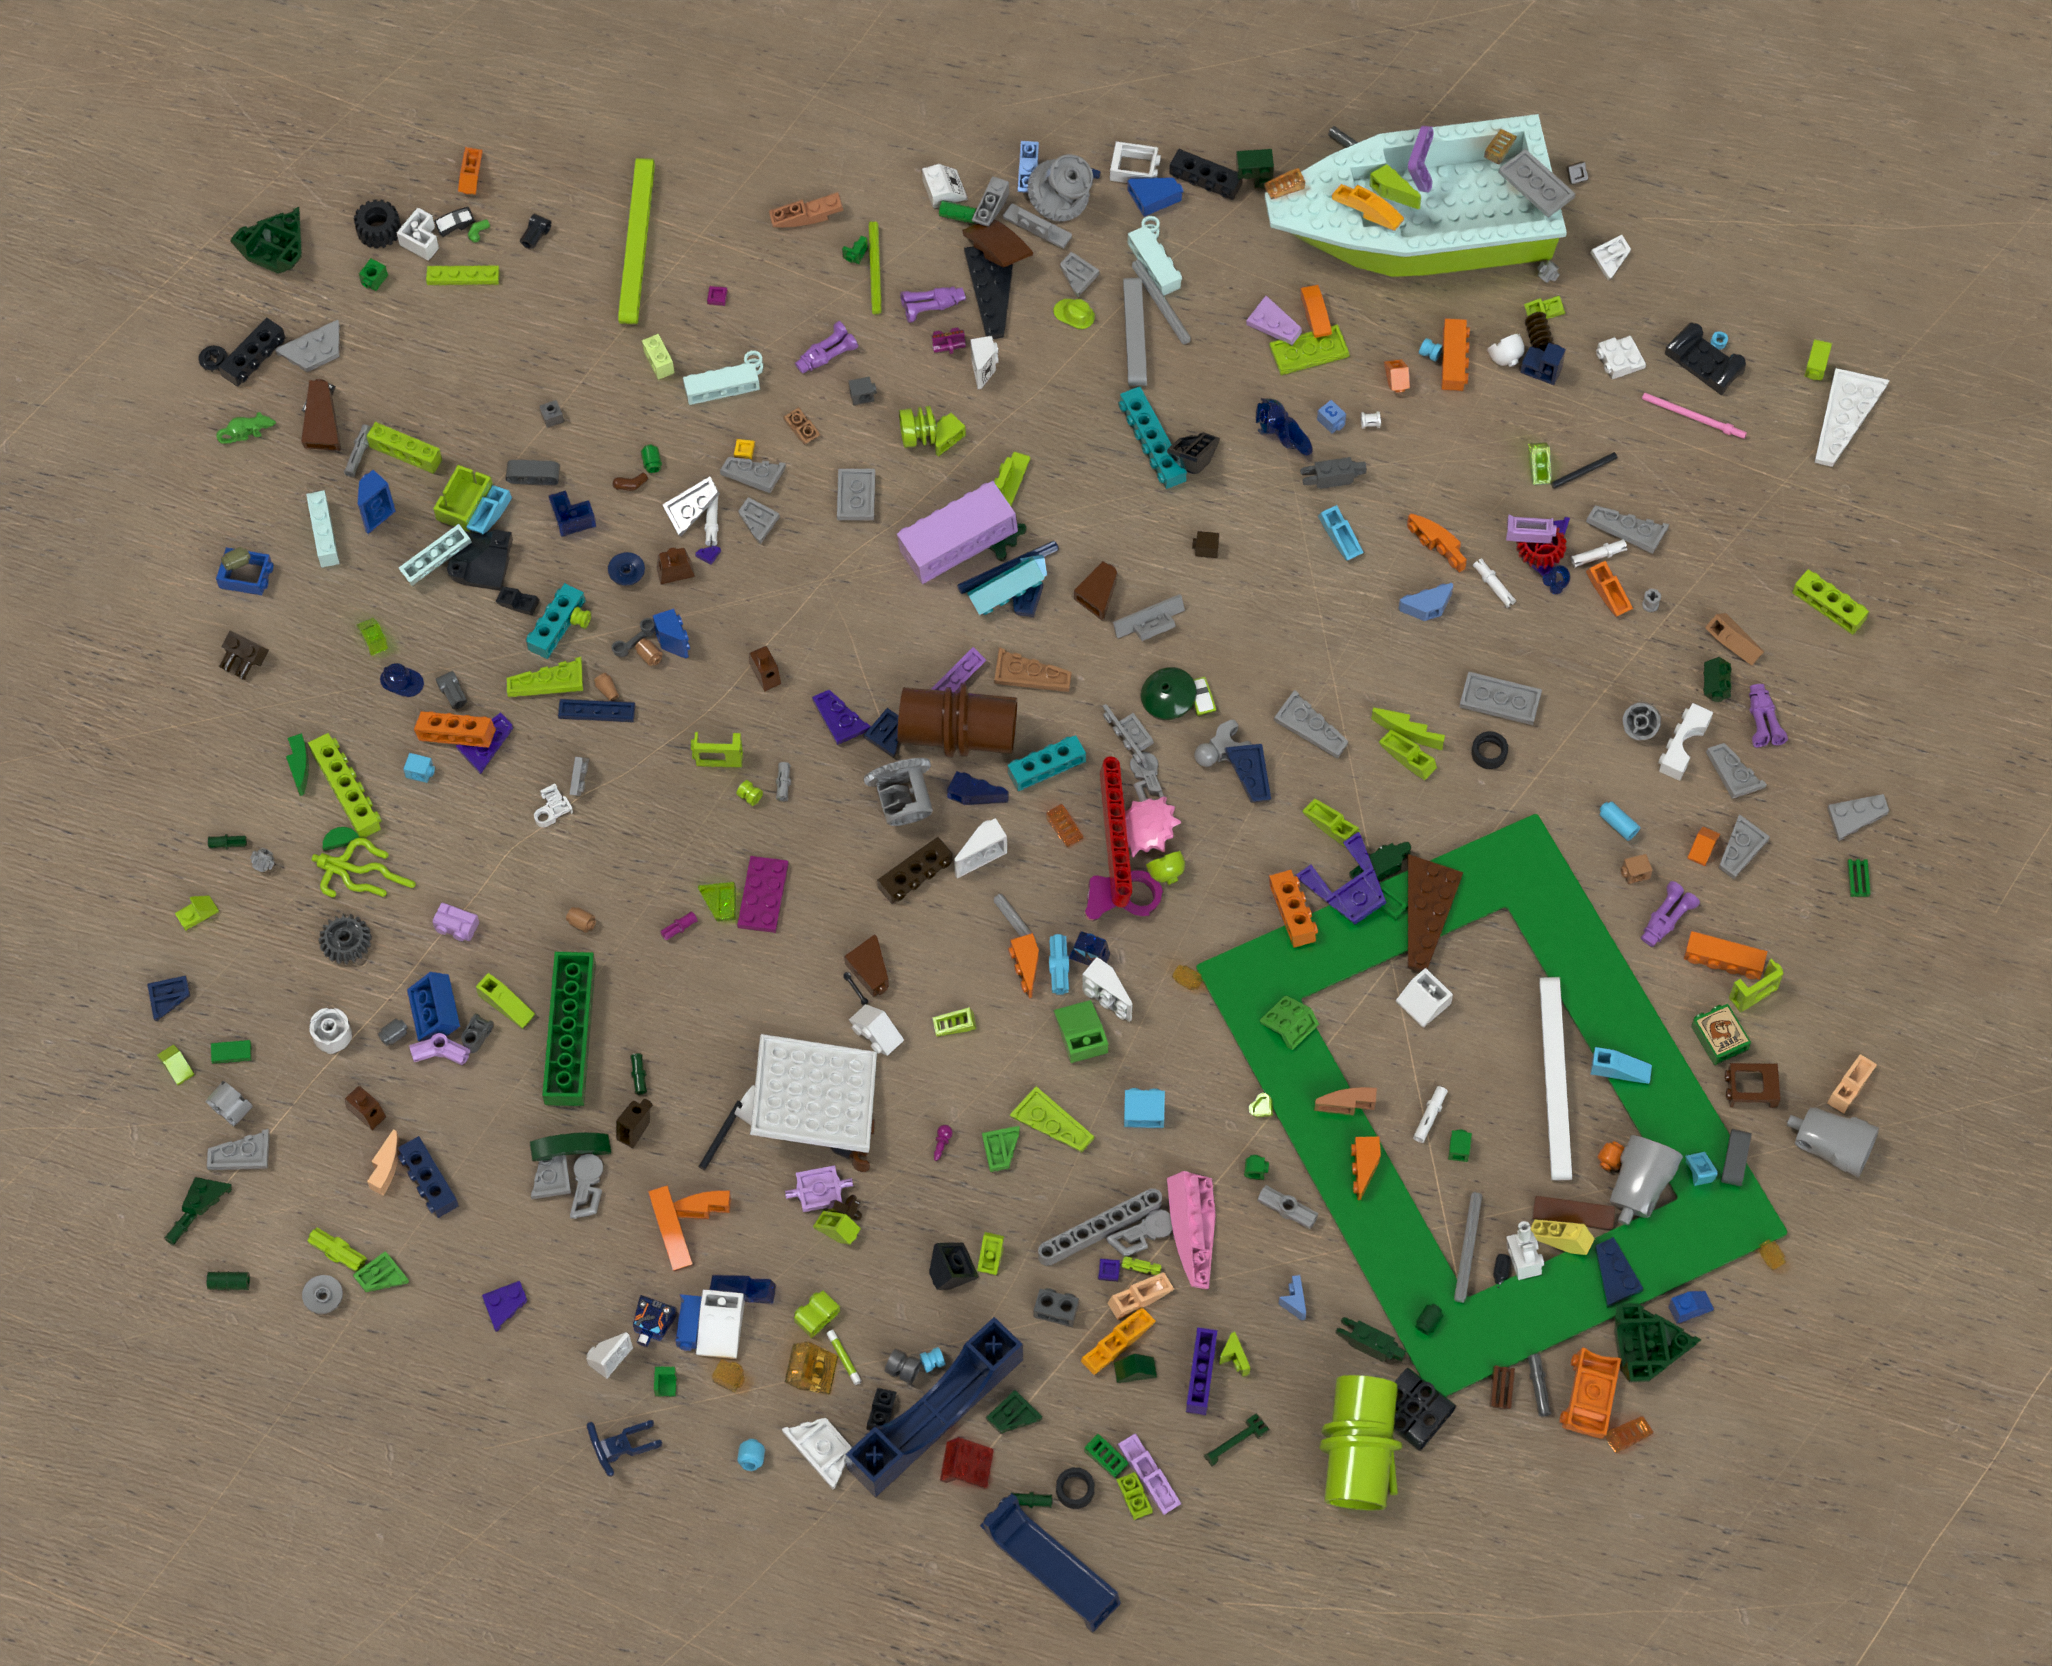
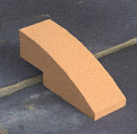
[1827,1054,1877,1114]
[367,1129,399,1196]
[1108,1272,1174,1320]

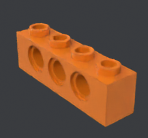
[414,711,496,748]
[1269,870,1318,948]

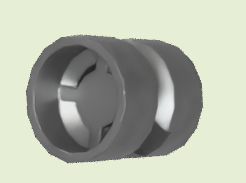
[885,1348,922,1384]

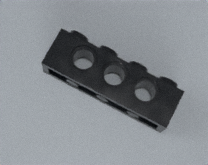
[1169,149,1243,200]
[218,317,286,387]

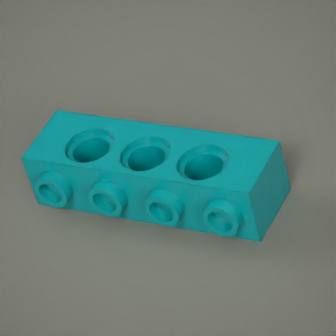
[526,583,585,659]
[1008,735,1086,791]

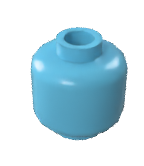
[737,1439,765,1471]

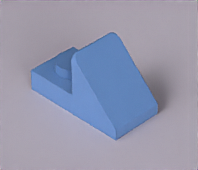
[1278,1275,1306,1320]

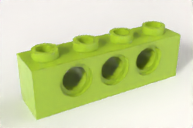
[366,422,442,474]
[1792,569,1869,635]

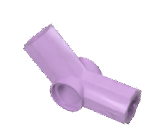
[409,1033,470,1065]

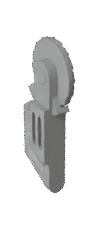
[1130,752,1164,802]
[570,1154,603,1219]
[1106,1209,1173,1257]

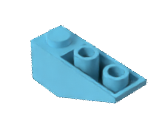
[1590,1047,1652,1084]

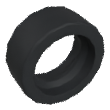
[1471,731,1508,769]
[1056,1467,1095,1509]

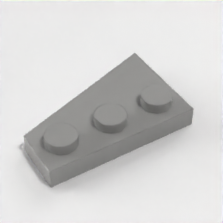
[1827,794,1889,842]
[531,1155,571,1200]

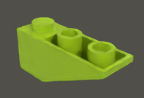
[1369,164,1421,209]
[476,973,535,1029]

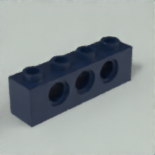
[398,1136,459,1218]

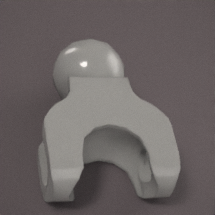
[1194,719,1253,767]

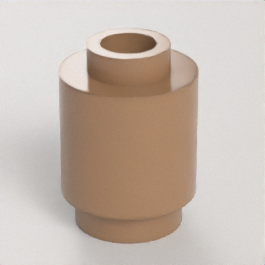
[635,638,663,666]
[566,907,596,933]

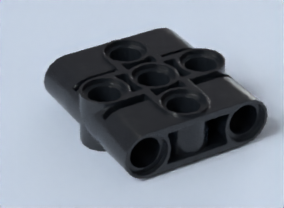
[1393,1368,1456,1451]

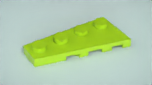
[507,657,583,697]
[1010,1086,1095,1153]

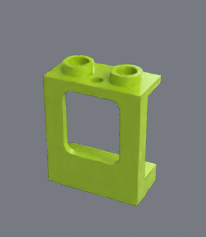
[691,732,743,768]
[1729,959,1784,1013]

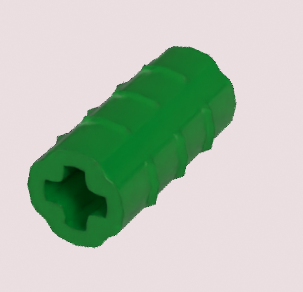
[939,201,977,224]

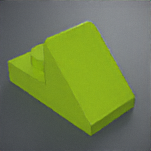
[175,895,219,931]
[977,1232,1005,1275]
[1219,1332,1250,1377]

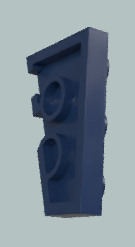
[1224,744,1271,803]
[1595,1237,1643,1308]

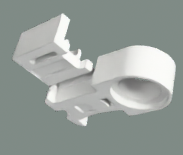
[534,784,573,827]

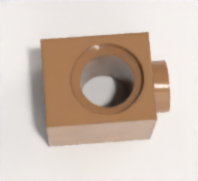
[1621,854,1653,884]

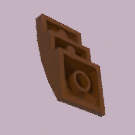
[962,219,1034,267]

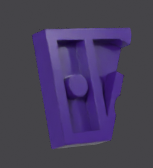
[482,1281,527,1332]

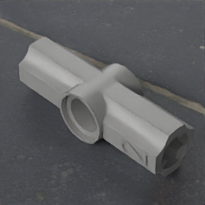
[1257,1185,1319,1229]

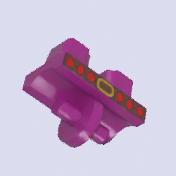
[931,327,966,354]

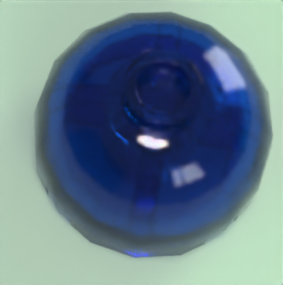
[1256,398,1288,434]

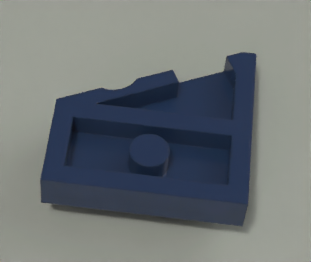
[1012,582,1044,617]
[864,708,899,758]
[147,975,190,1021]

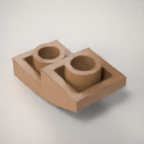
[783,407,820,445]

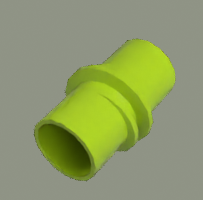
[1319,1375,1403,1511]

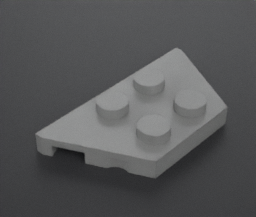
[275,320,340,372]

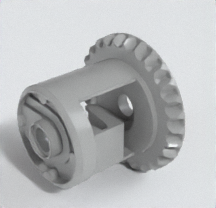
[1028,154,1093,221]
[863,758,933,826]

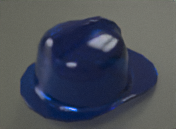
[1276,417,1313,456]
[380,663,424,697]

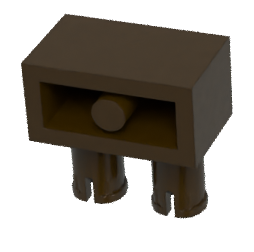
[218,631,269,680]

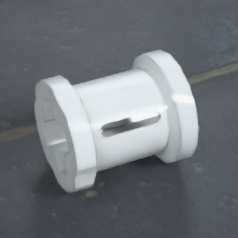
[1361,411,1381,429]

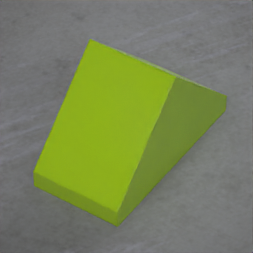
[157,1044,194,1085]

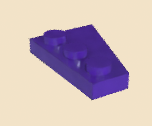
[812,690,871,745]
[456,712,513,774]

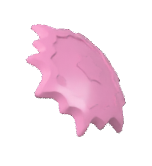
[1125,797,1181,857]

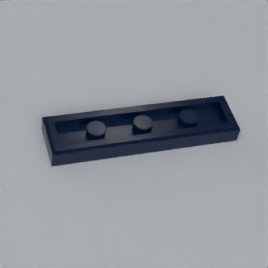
[558,699,636,722]

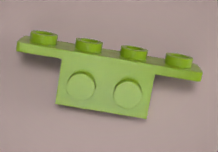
[994,452,1030,506]

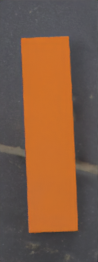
[648,1185,693,1271]

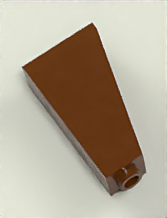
[301,379,341,451]

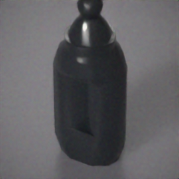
[1493,1254,1511,1288]

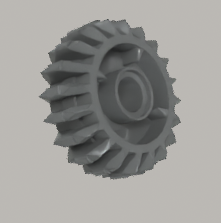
[318,913,372,965]

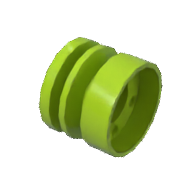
[899,406,937,448]

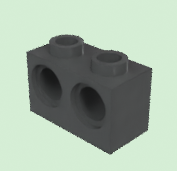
[1033,1288,1079,1327]

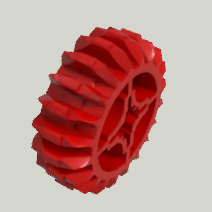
[1516,527,1567,570]

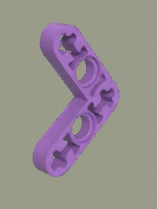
[1408,126,1434,193]

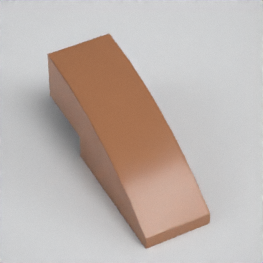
[1314,1087,1377,1115]

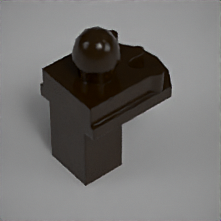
[827,1194,862,1220]

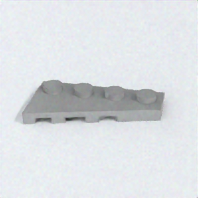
[1274,690,1348,759]

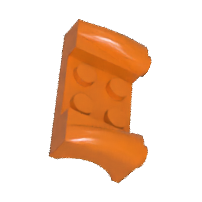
[1559,1347,1621,1439]

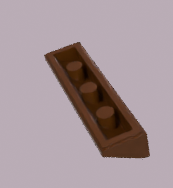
[1532,1196,1615,1230]

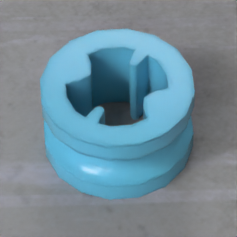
[1710,331,1728,349]

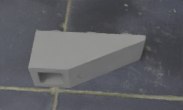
[972,176,1010,227]

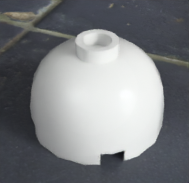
[1487,334,1525,367]

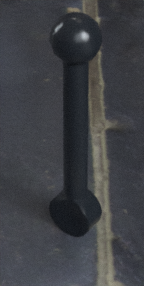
[843,972,868,1005]

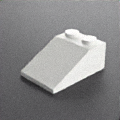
[954,818,1007,878]

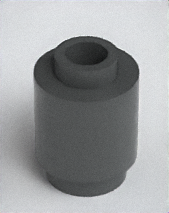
[378,1018,408,1046]

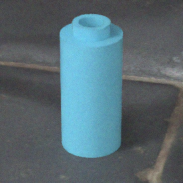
[1599,802,1641,841]

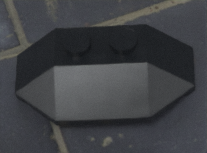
[1167,432,1220,474]

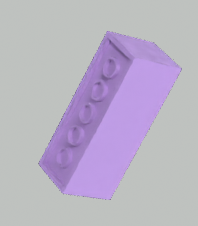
[897,481,1018,584]

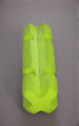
[1122,1256,1161,1276]

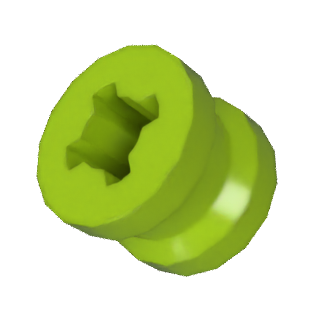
[570,607,592,629]

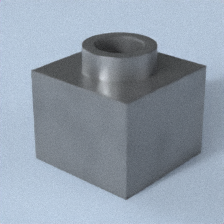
[539,400,564,428]

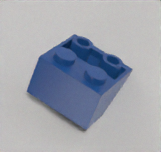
[652,609,690,658]

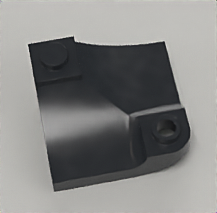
[447,529,513,591]

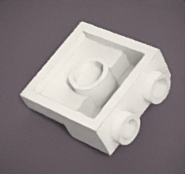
[1596,336,1646,379]

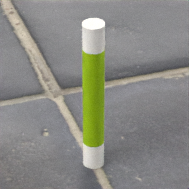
[827,1330,862,1385]

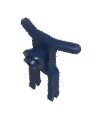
[587,1420,663,1477]

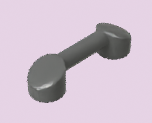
[612,618,655,657]

